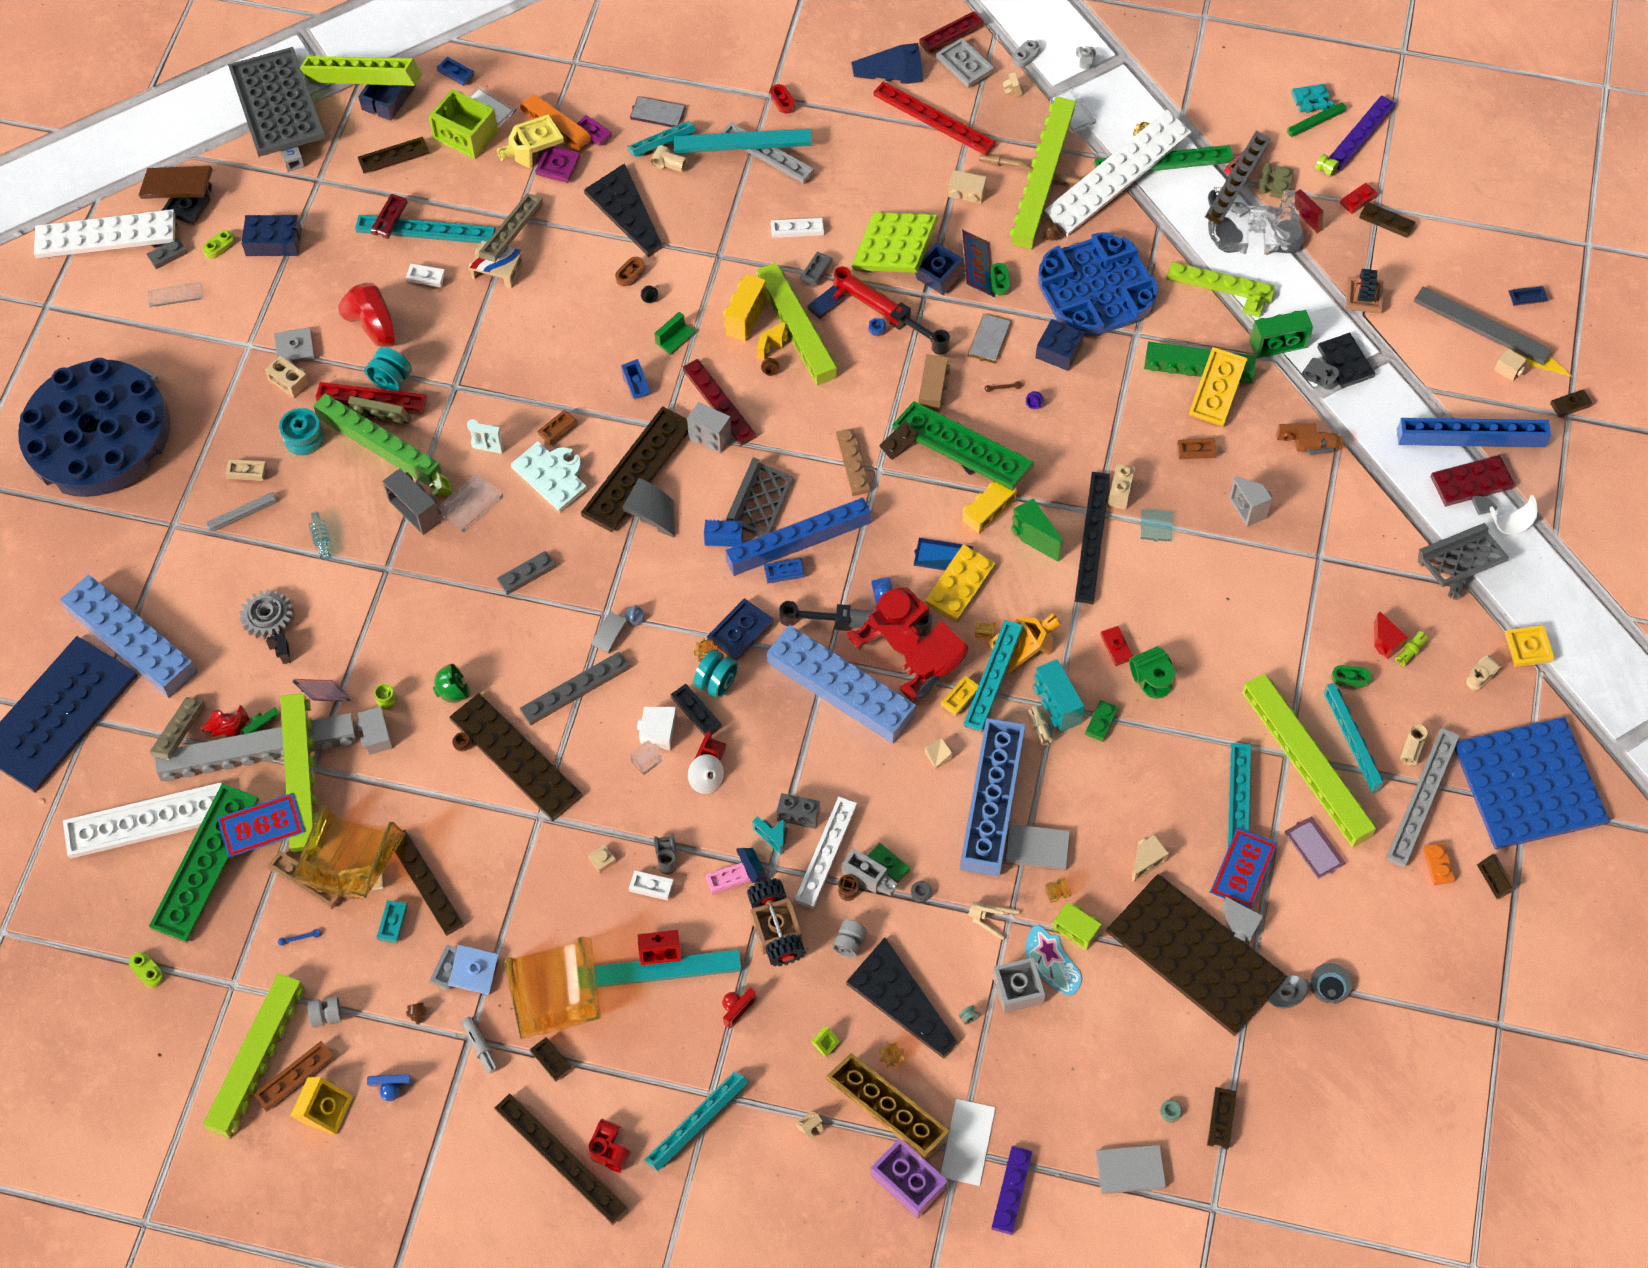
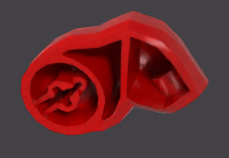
[338,283,395,347]

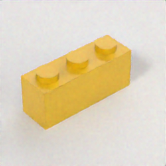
[962,481,1017,534]

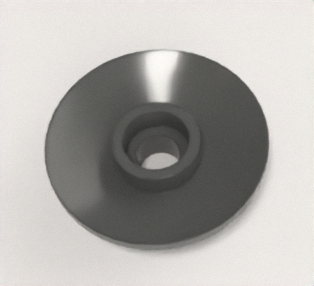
[1268,975,1308,1009]

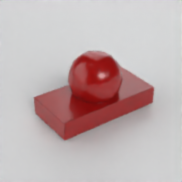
[722,987,756,1029]

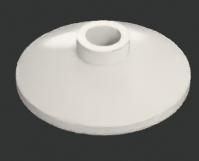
[688,754,724,794]

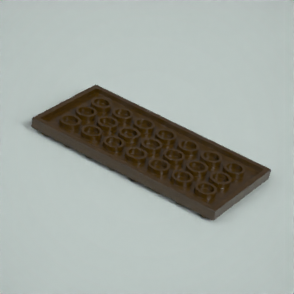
[1106,874,1286,1036]

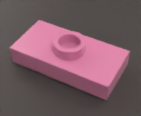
[705,863,750,895]

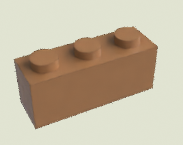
[918,354,951,412]

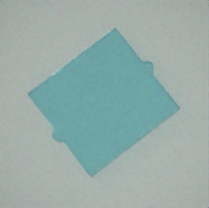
[1140,509,1173,542]

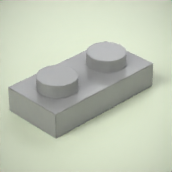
[429,944,457,991]

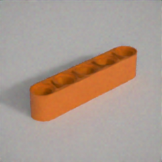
[520,94,591,151]

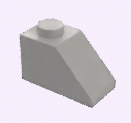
[1222,897,1263,943]

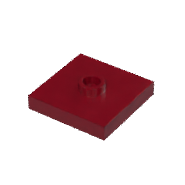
[1294,189,1323,234]

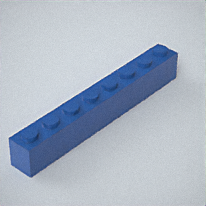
[1397,418,1551,447]
[725,497,871,576]

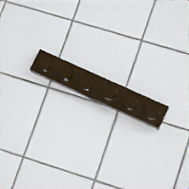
[388,830,464,936]

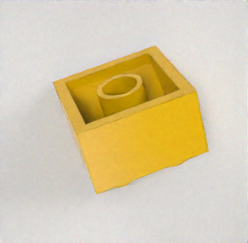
[290,1077,353,1135]

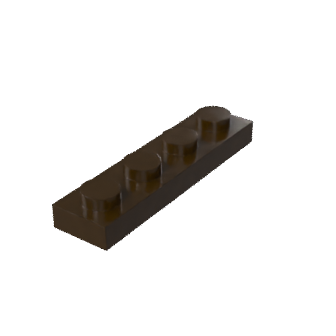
[357,136,429,174]

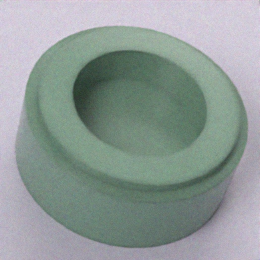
[1160,1100,1182,1123]

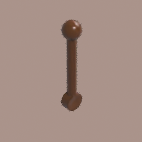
[985,381,1022,392]

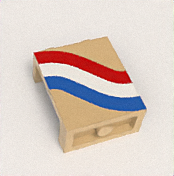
[468,241,523,288]

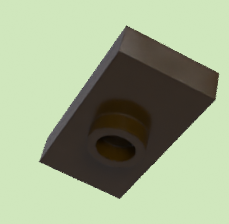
[1550,389,1593,418]
[1477,854,1516,899]
[529,1037,572,1082]

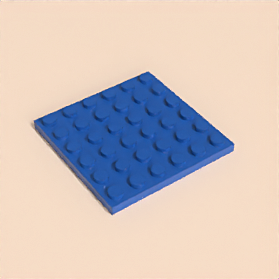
[1454,717,1610,850]

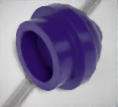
[1026,391,1044,409]

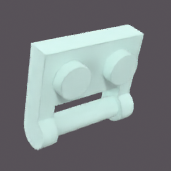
[467,419,504,454]

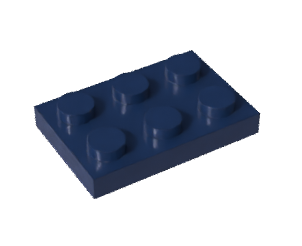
[707,598,773,661]

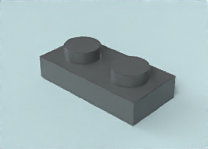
[147,238,187,269]

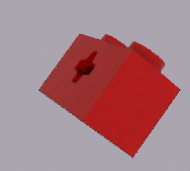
[637,930,681,966]

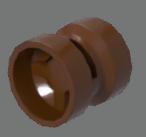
[838,875,858,901]

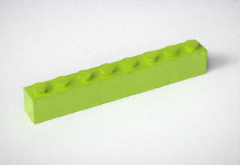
[300,56,423,86]
[756,262,838,386]
[280,693,320,853]
[203,973,304,1138]

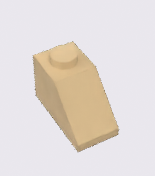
[1132,835,1169,881]

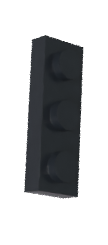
[670,684,722,736]

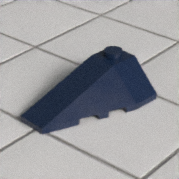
[851,43,923,84]

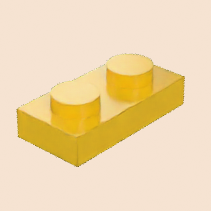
[941,676,979,716]

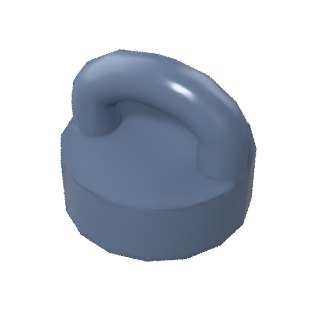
[625,605,644,626]

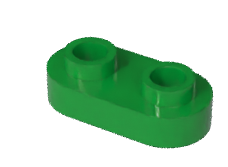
[990,263,1010,296]
[1331,665,1371,688]

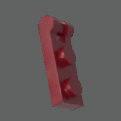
[371,194,408,239]

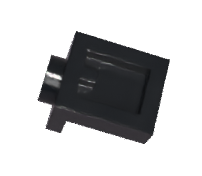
[266,634,291,664]

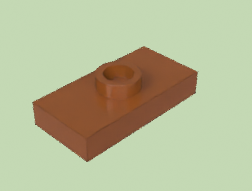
[537,410,577,445]

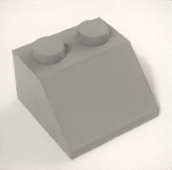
[1229,477,1272,527]

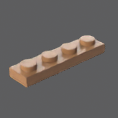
[836,428,870,496]
[267,851,344,909]

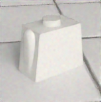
[637,707,677,750]

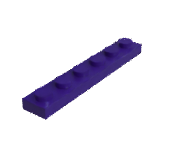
[1329,95,1396,171]

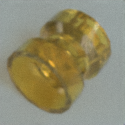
[1045,877,1071,903]

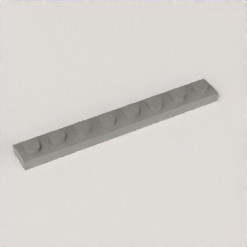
[1386,728,1460,868]

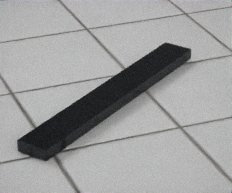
[1074,472,1110,604]

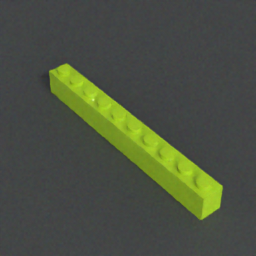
[1009,96,1076,250]
[1242,674,1376,848]

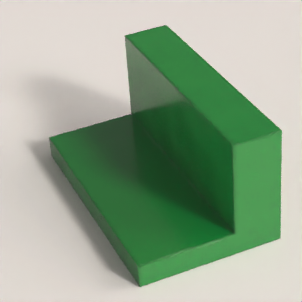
[654,312,695,355]

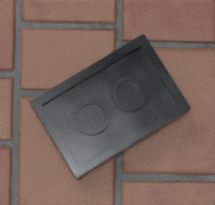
[1317,332,1375,389]

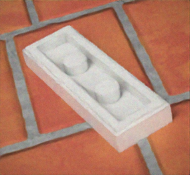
[771,218,824,238]

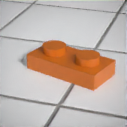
[1423,843,1455,885]

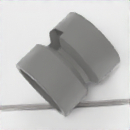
[832,920,867,958]
[308,996,342,1028]

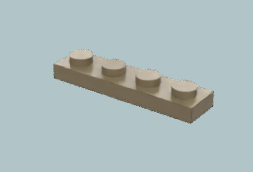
[150,697,205,760]

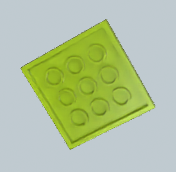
[851,212,939,273]

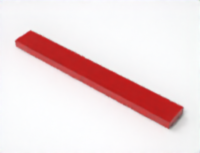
[873,81,996,155]

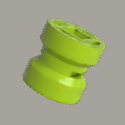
[1315,154,1339,177]
[374,683,396,709]

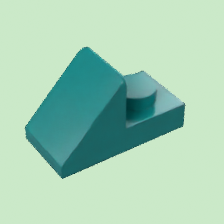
[752,816,784,855]

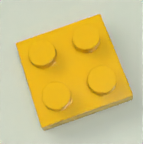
[1505,625,1555,667]

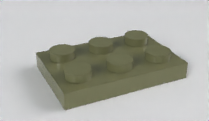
[348,396,411,425]

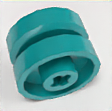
[364,347,412,391]
[279,408,324,455]
[693,649,739,699]

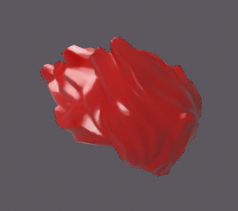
[200,705,250,737]

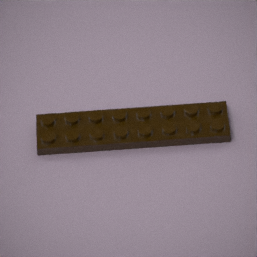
[581,406,688,532]
[449,693,583,822]

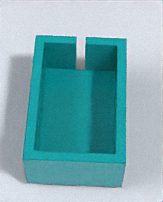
[1033,659,1084,733]

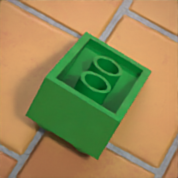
[1011,498,1063,562]

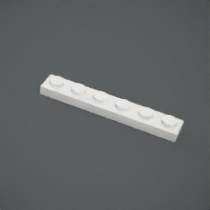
[795,797,857,909]

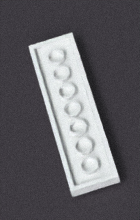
[34,210,175,258]
[63,782,222,859]

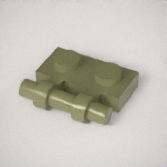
[1258,163,1294,200]

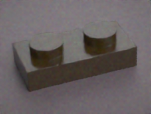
[879,420,919,460]

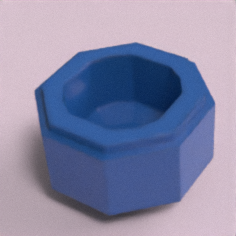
[868,318,886,336]

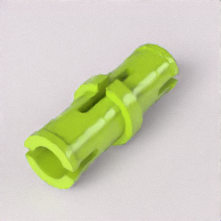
[1395,631,1429,666]

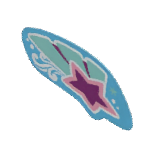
[1025,925,1082,995]

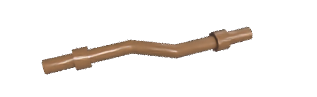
[979,154,1080,185]

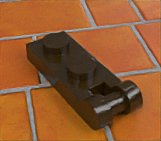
[1207,1087,1237,1150]

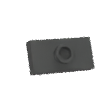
[800,251,833,287]

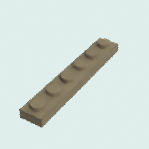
[479,193,543,262]

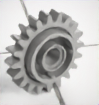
[239,589,294,640]

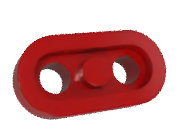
[770,84,795,113]

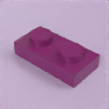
[576,115,612,146]

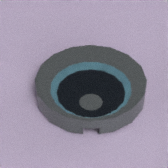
[1310,963,1352,1004]

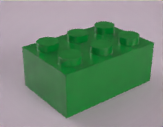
[1249,310,1313,359]

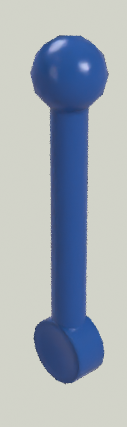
[278,929,321,946]

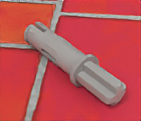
[461,1017,498,1074]

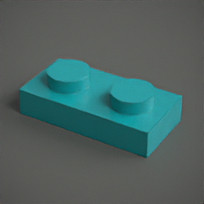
[377,900,408,944]

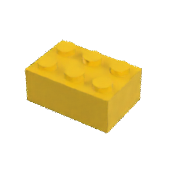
[723,274,766,342]

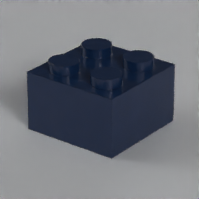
[915,243,965,295]
[1035,319,1084,371]

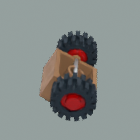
[747,878,806,967]

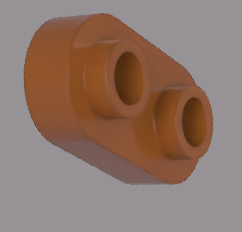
[615,257,645,286]

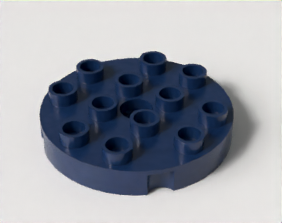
[18,358,170,497]

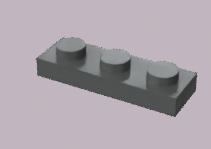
[497,551,556,595]

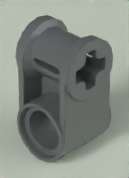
[1302,358,1339,389]
[654,834,676,874]

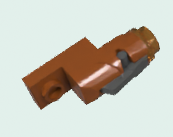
[1276,423,1343,455]

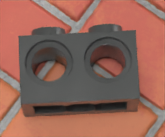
[777,793,820,829]

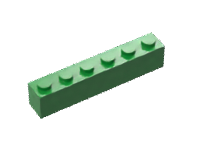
[1144,341,1256,384]

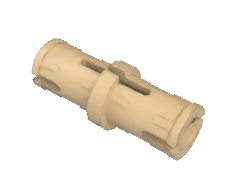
[1028,706,1053,746]

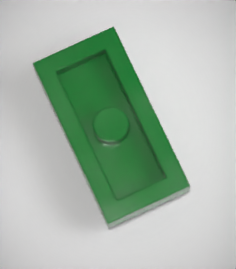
[1085,700,1118,742]

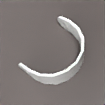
[1490,495,1538,535]

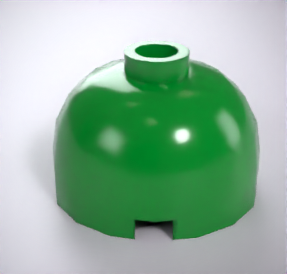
[433,663,470,703]

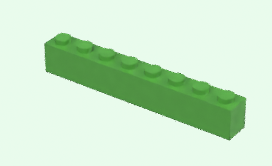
[313,394,442,486]

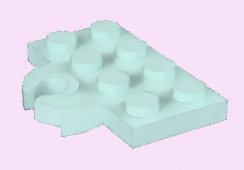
[510,441,587,512]

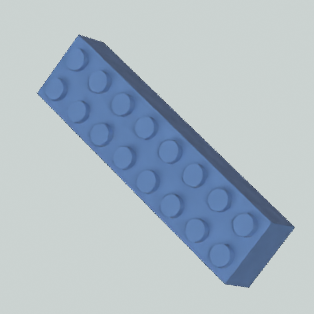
[60,574,197,698]
[767,625,916,744]
[960,718,1025,877]

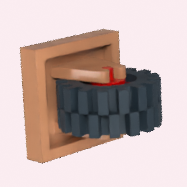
[1345,268,1384,313]

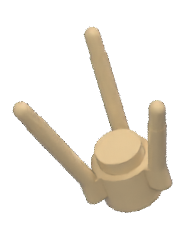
[968,901,1020,940]

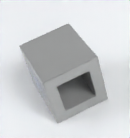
[281,146,304,172]

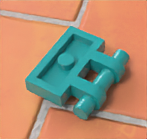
[1291,83,1333,113]

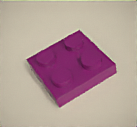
[535,146,580,183]

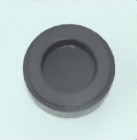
[911,881,931,903]

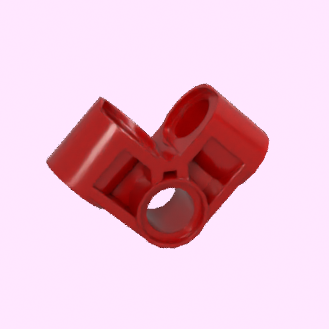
[588,1118,631,1173]

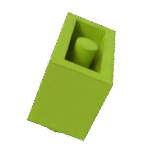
[1052,902,1102,950]

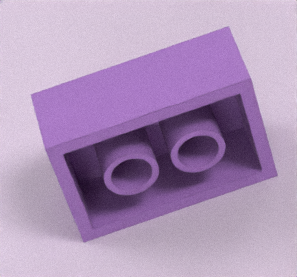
[870,1138,948,1219]

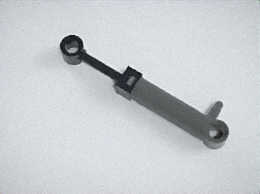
[779,601,932,636]

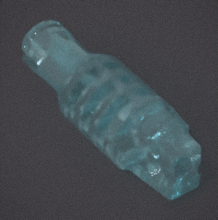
[309,512,331,560]

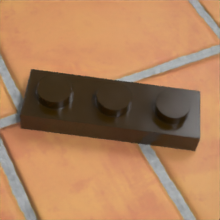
[1359,202,1415,238]

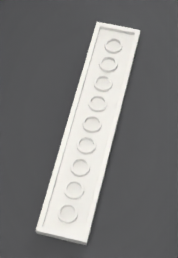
[1043,110,1191,237]

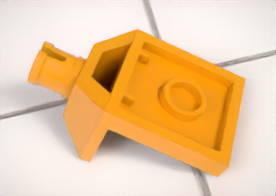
[988,613,1062,673]

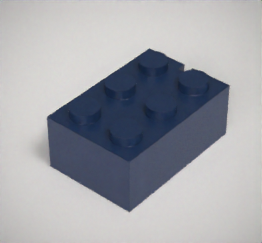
[358,84,416,121]
[241,215,302,256]

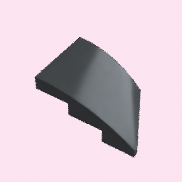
[623,478,675,537]

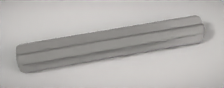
[206,492,277,532]

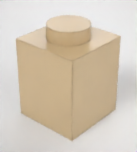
[1494,348,1526,381]

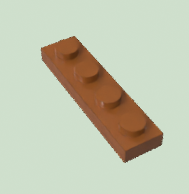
[253,1041,335,1112]

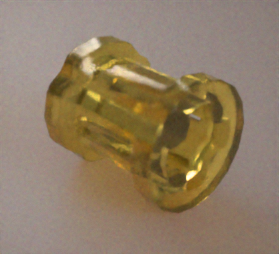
[975,620,995,639]

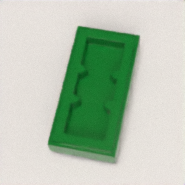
[241,707,279,734]
[867,843,910,883]

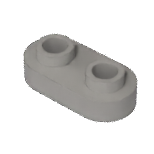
[1012,40,1039,68]

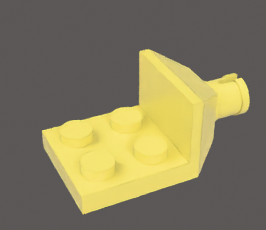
[497,114,564,168]

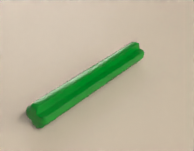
[1287,102,1346,137]

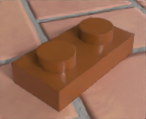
[1177,438,1217,459]

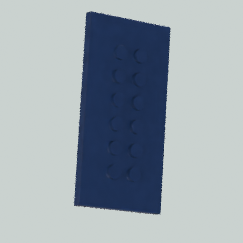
[0,636,138,793]

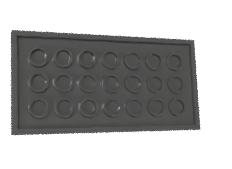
[228,47,325,157]

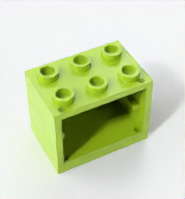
[428,89,498,159]

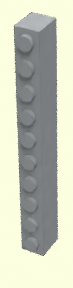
[155,713,357,781]

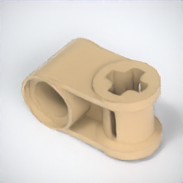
[1466,654,1502,691]

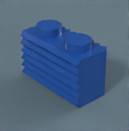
[704,519,743,547]

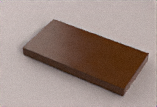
[139,166,213,199]

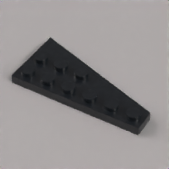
[584,163,662,257]
[846,937,957,1059]

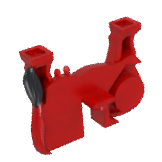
[846,587,968,703]

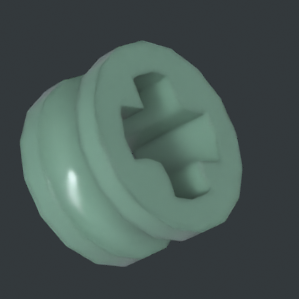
[959,1005,980,1025]

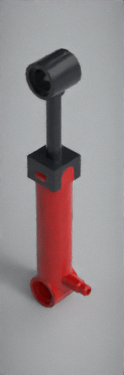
[833,266,950,355]

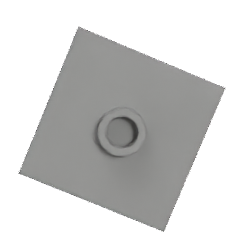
[274,327,315,363]

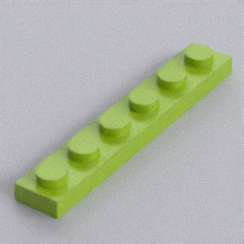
[1167,261,1275,304]

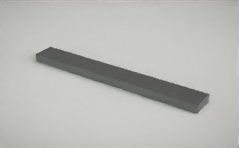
[1414,286,1552,365]

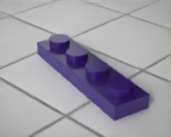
[991,1146,1032,1235]

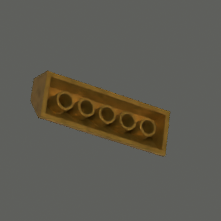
[825,1053,950,1158]

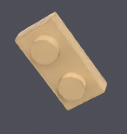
[225,459,267,481]

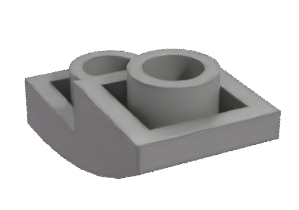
[591,611,627,653]

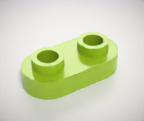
[203,230,235,259]
[129,952,164,988]

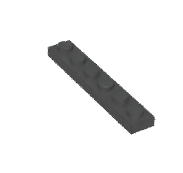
[520,651,630,726]

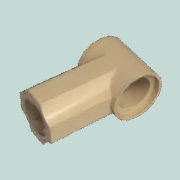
[650,145,687,172]
[1400,724,1428,766]

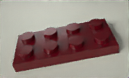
[1430,455,1515,507]

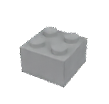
[687,402,732,453]
[992,957,1045,1013]

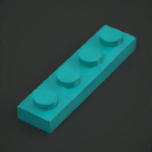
[627,121,696,157]

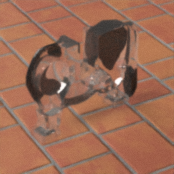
[1208,187,1305,255]

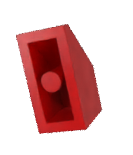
[1374,612,1408,659]

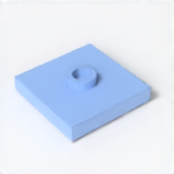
[448,945,498,995]

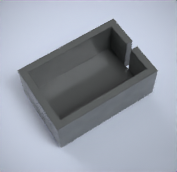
[382,468,440,535]

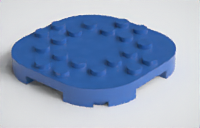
[1038,232,1157,336]

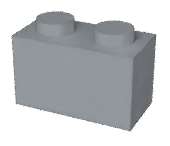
[356,706,392,755]

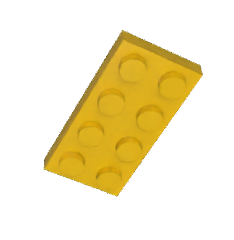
[1188,347,1247,427]
[924,544,995,622]

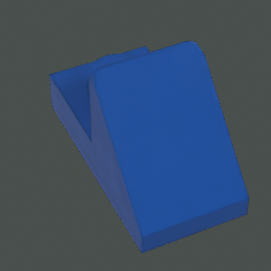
[621,359,651,399]

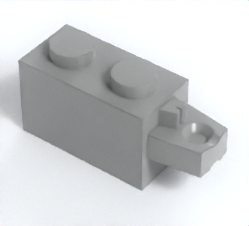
[842,848,897,896]

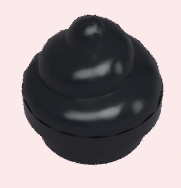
[640,285,658,303]

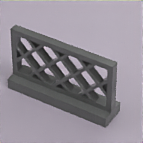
[726,457,793,536]
[1417,523,1509,587]

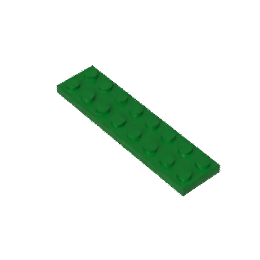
[892,401,1034,491]
[148,783,259,943]

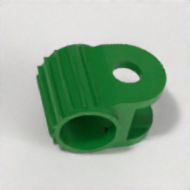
[1129,646,1175,699]

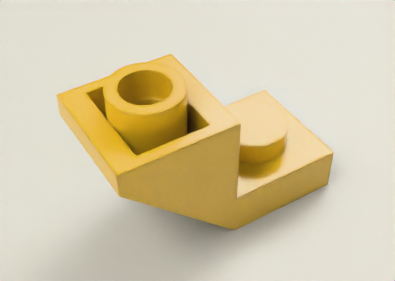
[757,323,788,360]

